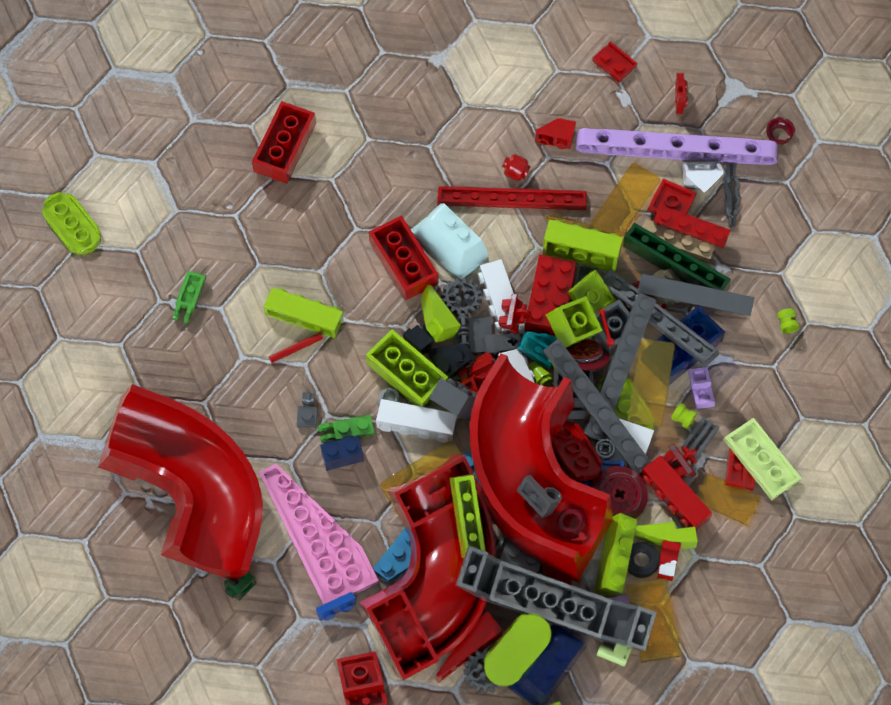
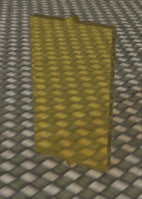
[697,473,761,526]

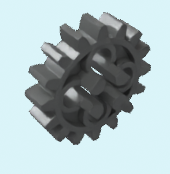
[441,278,482,317]
[463,649,502,695]

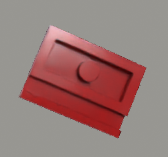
[593,41,637,83]
[724,448,755,491]

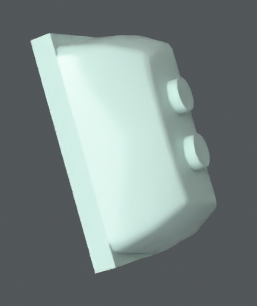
[411,204,489,281]

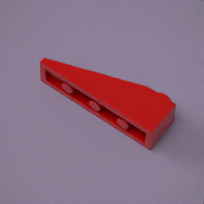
[436,612,503,683]

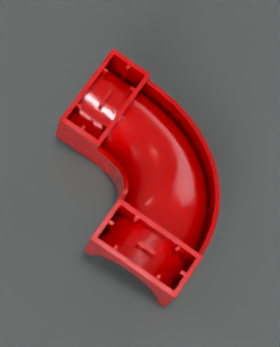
[470,354,613,583]
[98,384,263,582]
[359,453,496,680]

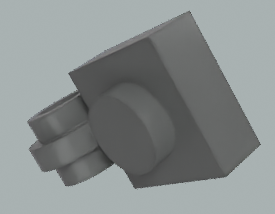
[297,391,318,428]

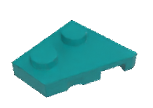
[517,332,557,369]

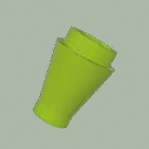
[528,362,554,387]

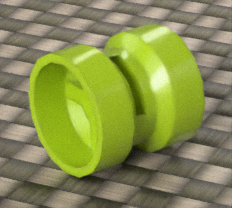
[777,308,800,334]
[671,403,698,429]

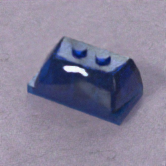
[508,625,587,705]

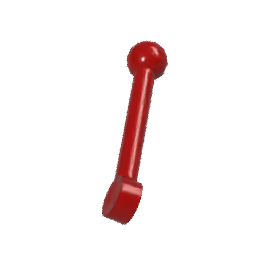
[598,309,614,346]

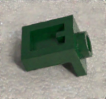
[223,572,256,601]

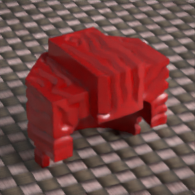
[471,352,496,386]

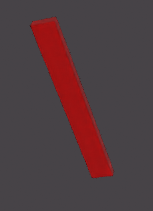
[437,186,587,210]

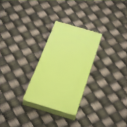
[723,418,802,501]

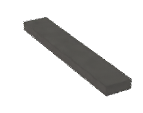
[638,274,755,316]

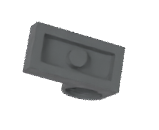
[517,475,562,518]

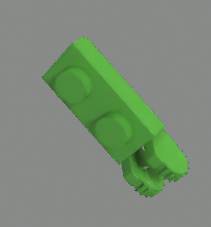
[173,271,206,323]
[318,414,374,443]

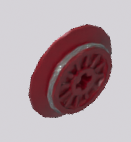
[566,339,610,371]
[591,466,648,519]

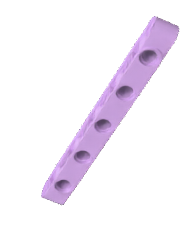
[576,128,778,165]

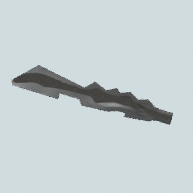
[723,162,740,228]

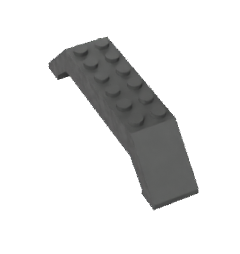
[456,546,657,651]

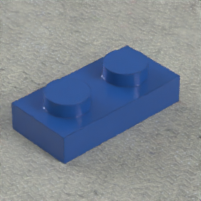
[316,592,356,621]

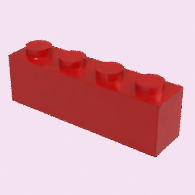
[641,455,712,530]

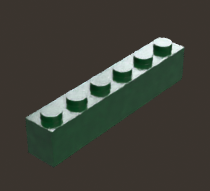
[623,222,731,291]

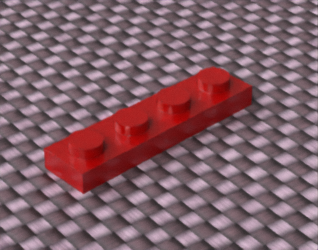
[653,205,731,249]

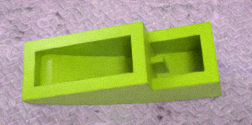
[634,522,698,549]

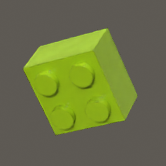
[546,296,603,348]

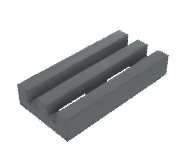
[682,417,719,459]

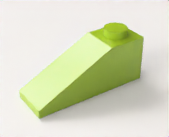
[420,285,461,342]

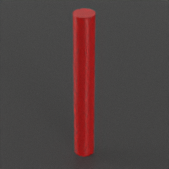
[268,332,323,363]

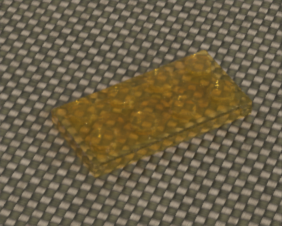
[626,579,681,663]

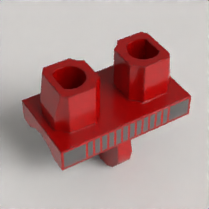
[498,294,531,334]
[663,444,698,479]

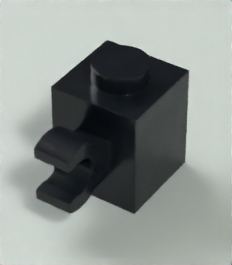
[403,324,434,356]

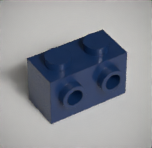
[320,435,364,471]

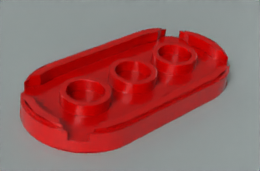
[552,420,602,481]

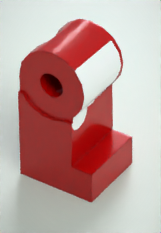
[657,540,681,581]

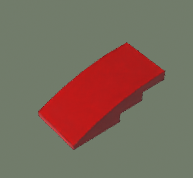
[336,651,388,705]

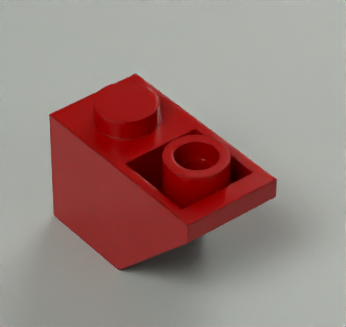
[535,118,576,149]

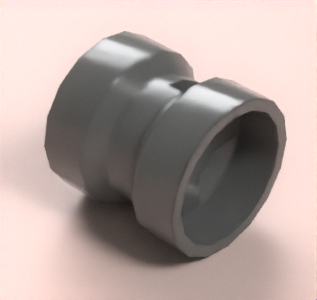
[595,439,615,460]

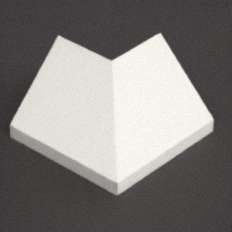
[682,161,723,193]

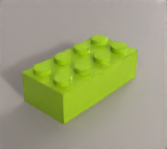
[542,220,623,272]
[366,329,448,408]

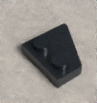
[427,343,475,379]

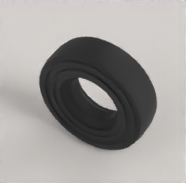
[627,542,660,578]

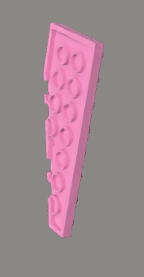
[259,464,379,604]

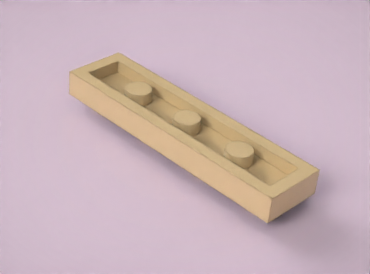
[643,219,716,263]

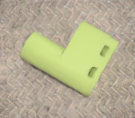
[596,645,632,667]

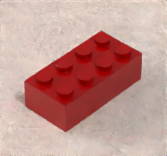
[252,101,316,184]
[369,215,439,301]
[524,255,577,336]

